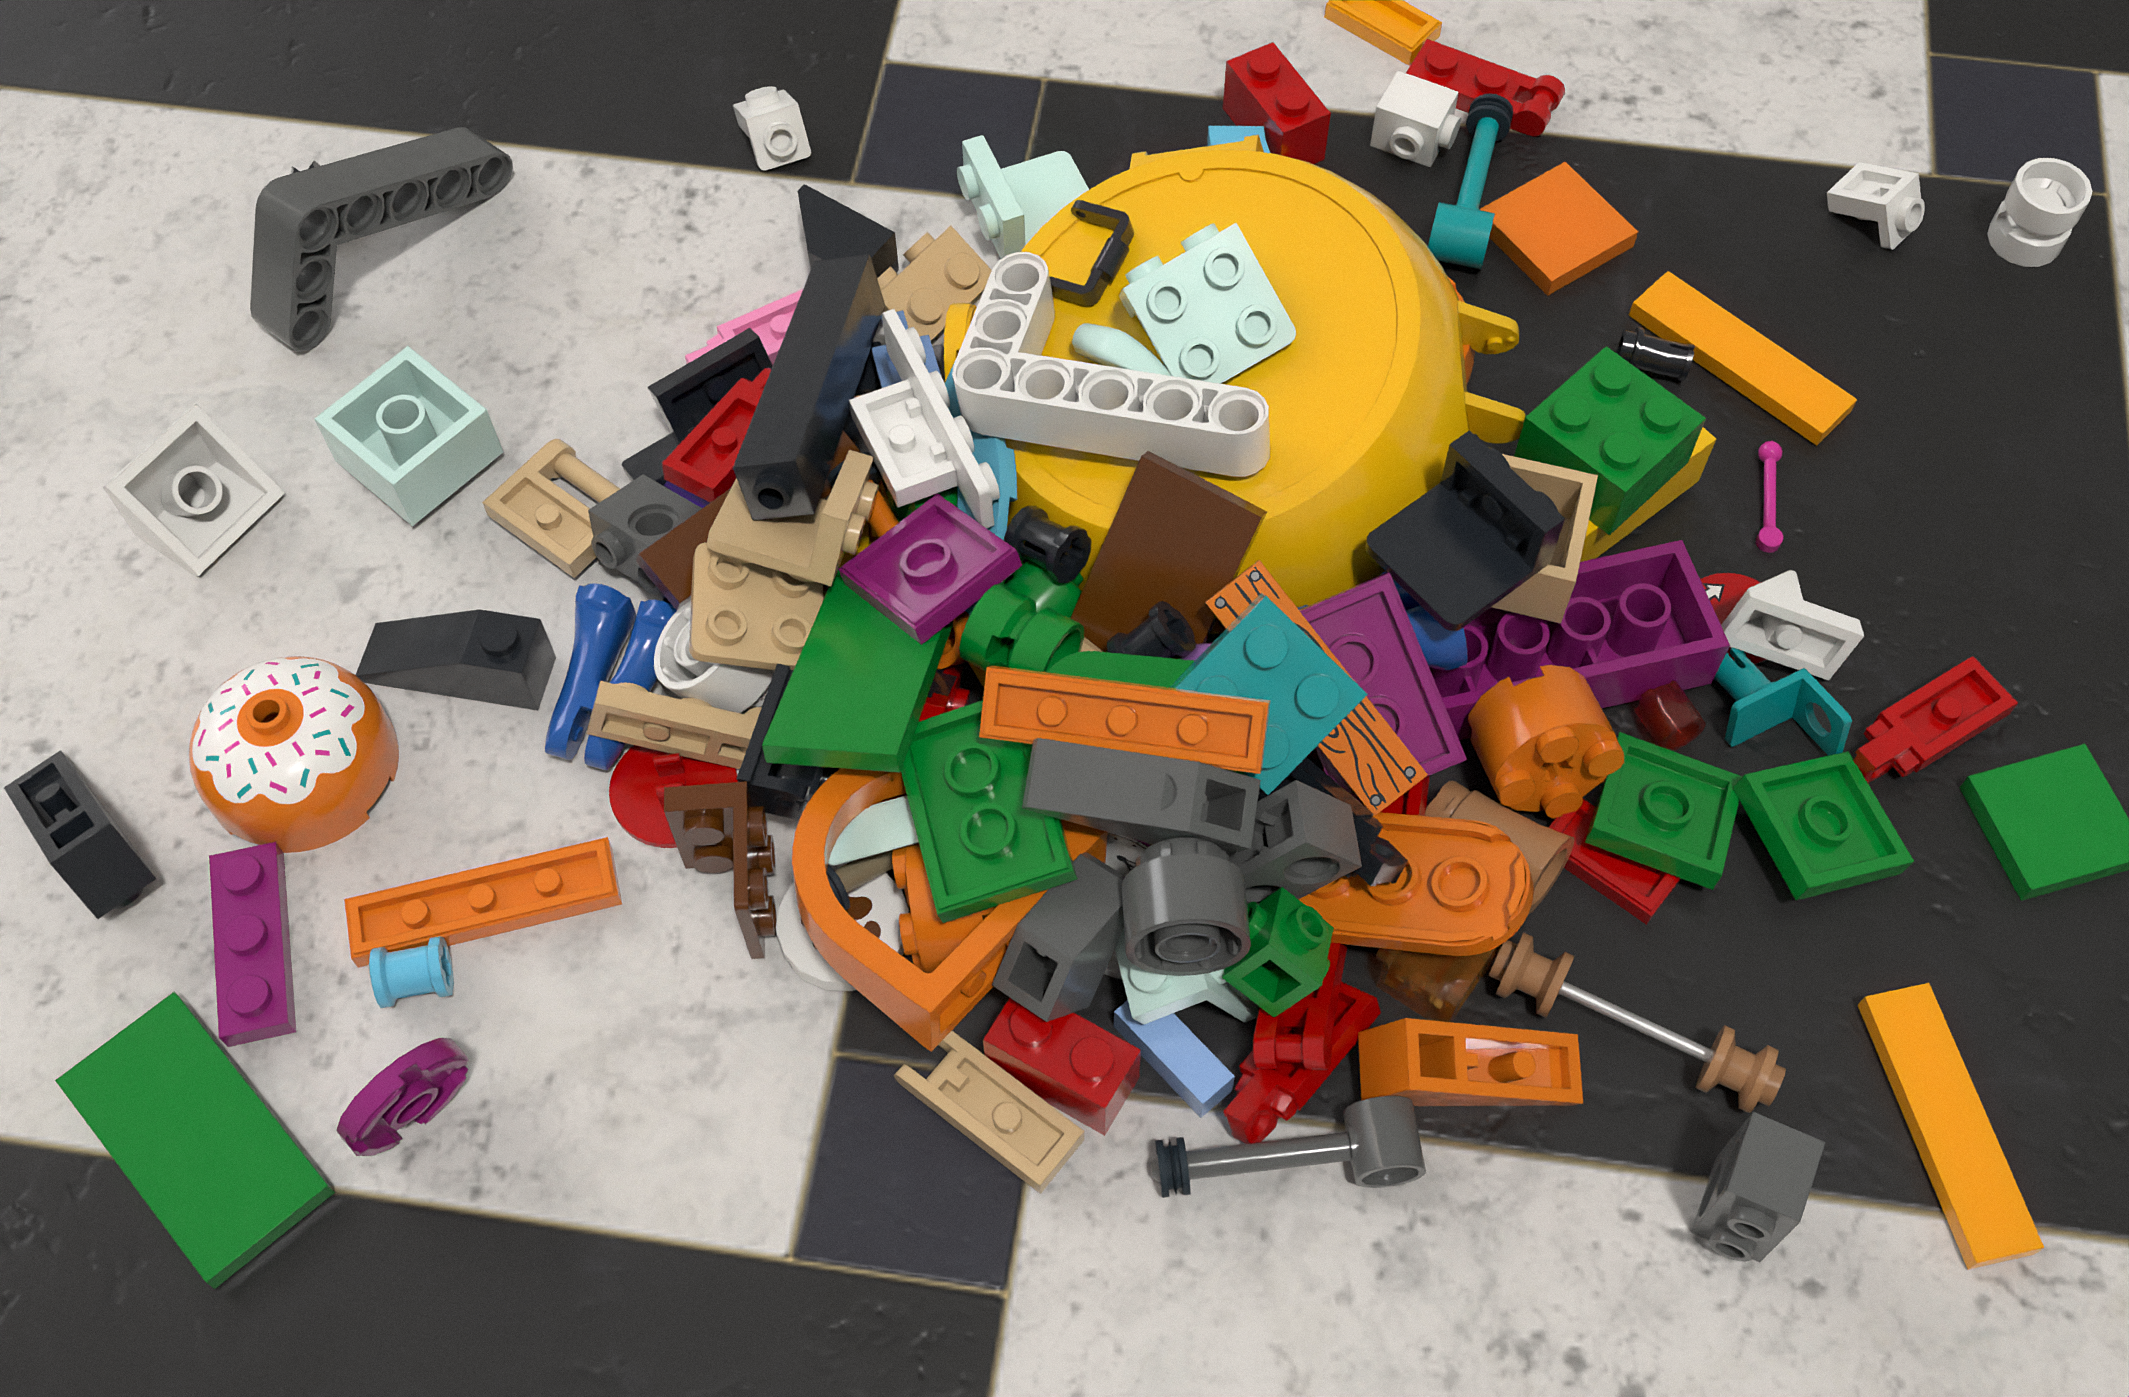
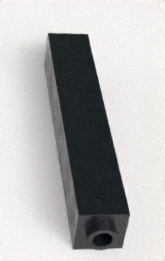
[733,254,885,520]

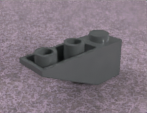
[1022,738,1261,854]

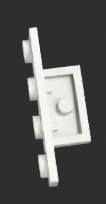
[849,309,1000,528]

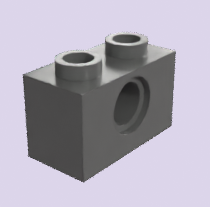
[588,474,702,598]

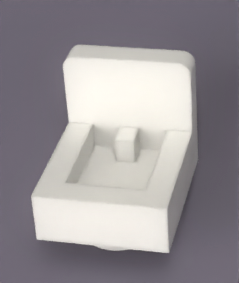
[733,86,811,171]

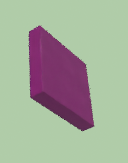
[838,493,1022,645]

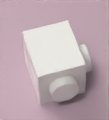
[1370,70,1461,167]

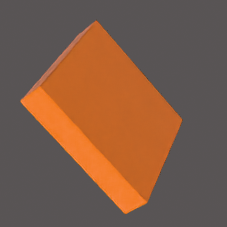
[1479,162,1638,296]

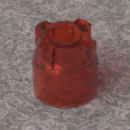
[1634,680,1706,751]

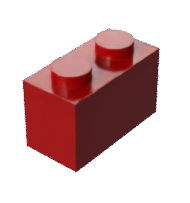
[1223,42,1331,164]
[983,998,1141,1136]

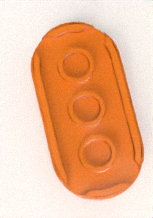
[1298,812,1534,956]

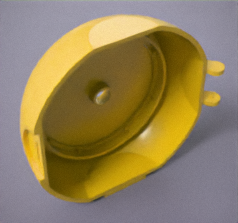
[1005,135,1526,634]

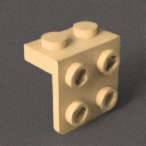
[707,450,879,586]
[689,543,827,670]

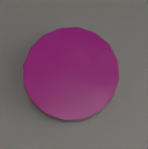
[336,1038,469,1156]

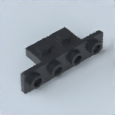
[621,328,773,488]

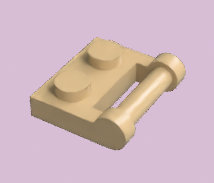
[482,438,620,578]

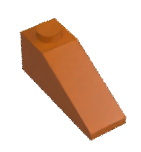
[1358,1018,1583,1106]

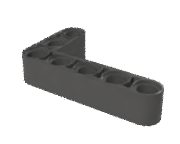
[250,127,513,352]

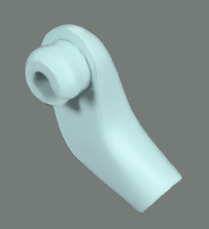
[1072,323,1171,376]

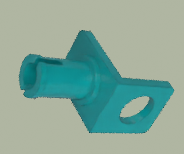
[1714,647,1852,756]

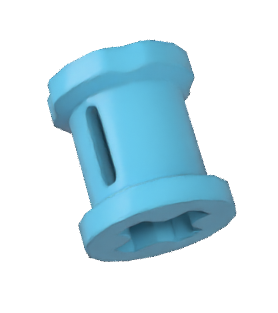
[369,936,454,1008]

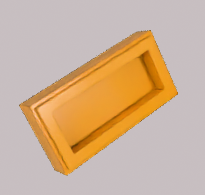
[1324,0,1442,66]

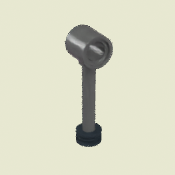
[1151,1096,1426,1198]

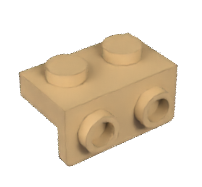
[877,225,992,340]

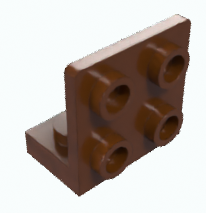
[664,782,777,959]

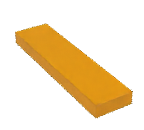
[1629,271,1857,446]
[1858,983,2044,1270]

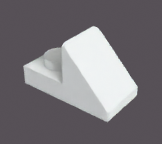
[1721,570,1864,680]

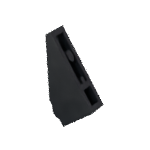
[355,609,556,711]
[4,750,156,920]

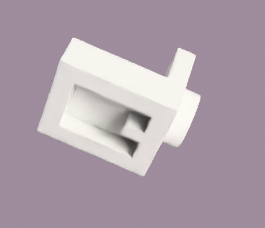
[1827,162,1925,250]

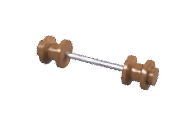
[1489,933,1786,1113]

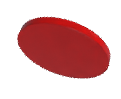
[609,745,738,848]

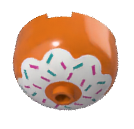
[189,656,399,853]

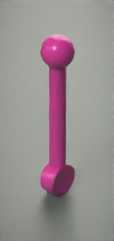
[1756,441,1783,553]

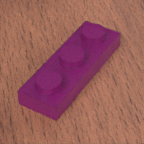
[209,842,297,1047]

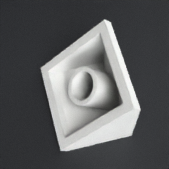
[103,404,285,576]

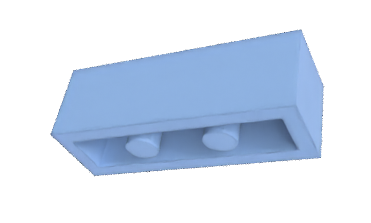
[1114,1000,1235,1118]

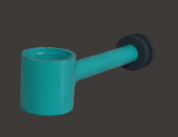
[1428,94,1513,270]

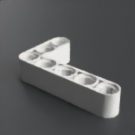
[952,252,1270,477]

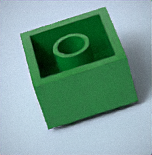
[1514,346,1706,536]

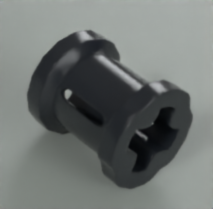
[1004,505,1092,583]
[1107,601,1196,658]

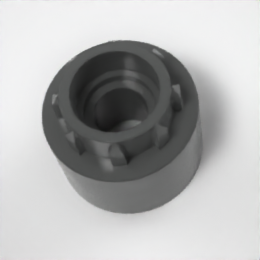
[1122,838,1251,976]

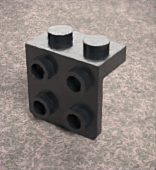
[1365,430,1565,631]

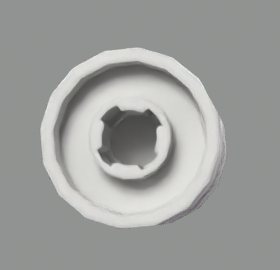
[1987,158,2092,267]

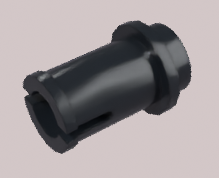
[1616,327,1695,381]

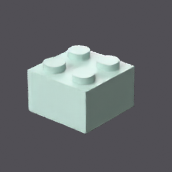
[314,346,503,526]

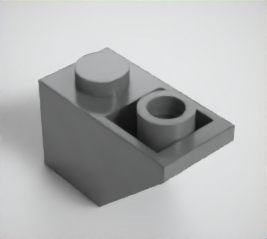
[992,852,1125,1022]

